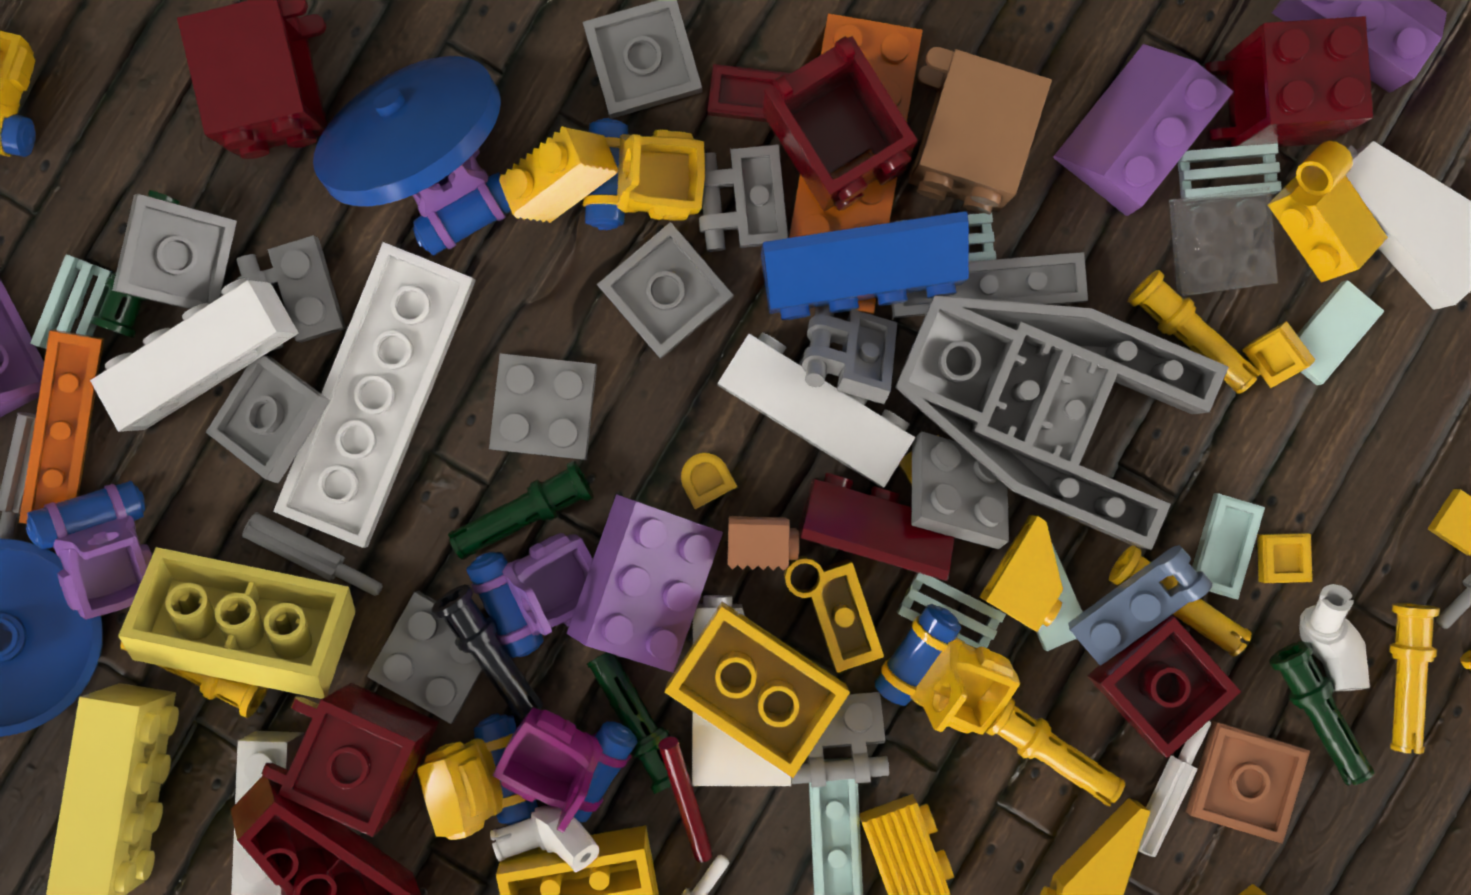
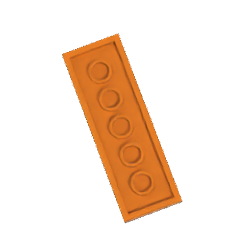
[789,13,923,315]

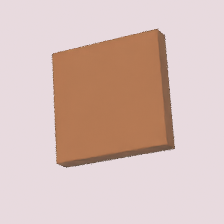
[1185,720,1310,844]

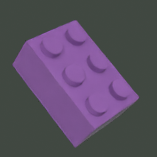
[567,495,723,673]

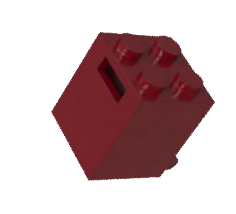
[177,0,328,159]
[1204,16,1373,147]
[763,36,918,212]
[261,683,439,837]

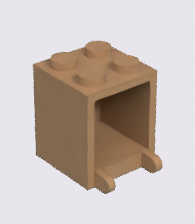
[908,47,1052,215]

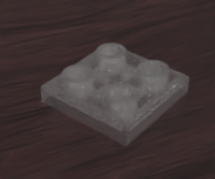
[1169,186,1278,296]

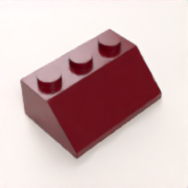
[798,473,954,581]

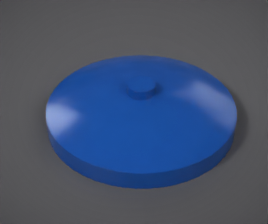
[313,56,501,206]
[0,539,104,737]

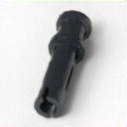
[431,584,544,722]

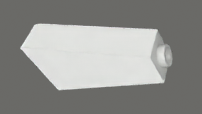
[1346,141,1471,310]
[692,595,791,786]

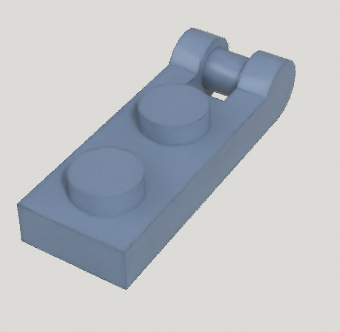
[1068,545,1212,666]

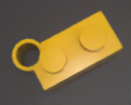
[1268,141,1388,283]
[784,556,884,673]

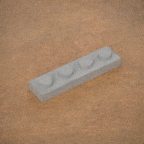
[892,252,1088,318]

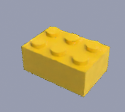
[665,601,850,778]

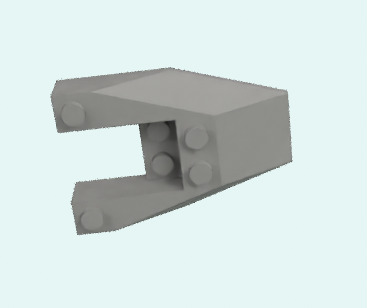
[895,296,1229,550]

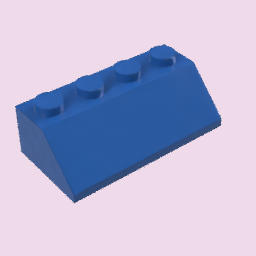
[761,211,969,320]

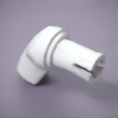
[1299,584,1370,692]
[490,806,599,873]

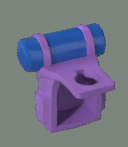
[412,149,511,256]
[26,481,153,619]
[466,533,593,658]

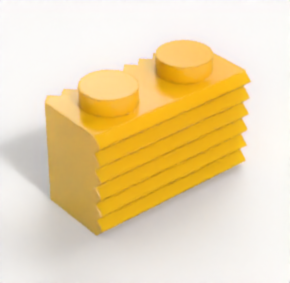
[499,126,618,223]
[859,794,954,895]

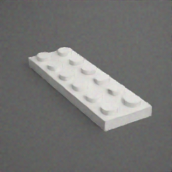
[273,242,476,548]

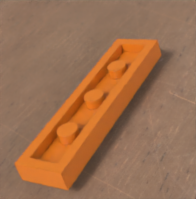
[19,329,104,524]

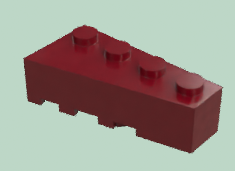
[230,776,421,895]

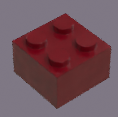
[1087,616,1241,758]

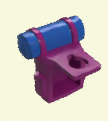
[492,707,637,833]

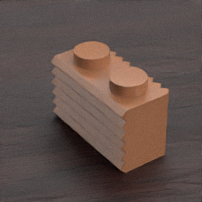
[728,516,799,571]

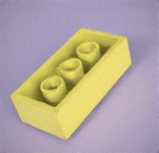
[118,547,356,699]
[46,683,179,895]

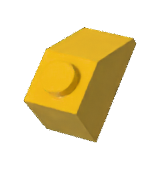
[979,515,1063,632]

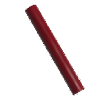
[659,737,713,862]

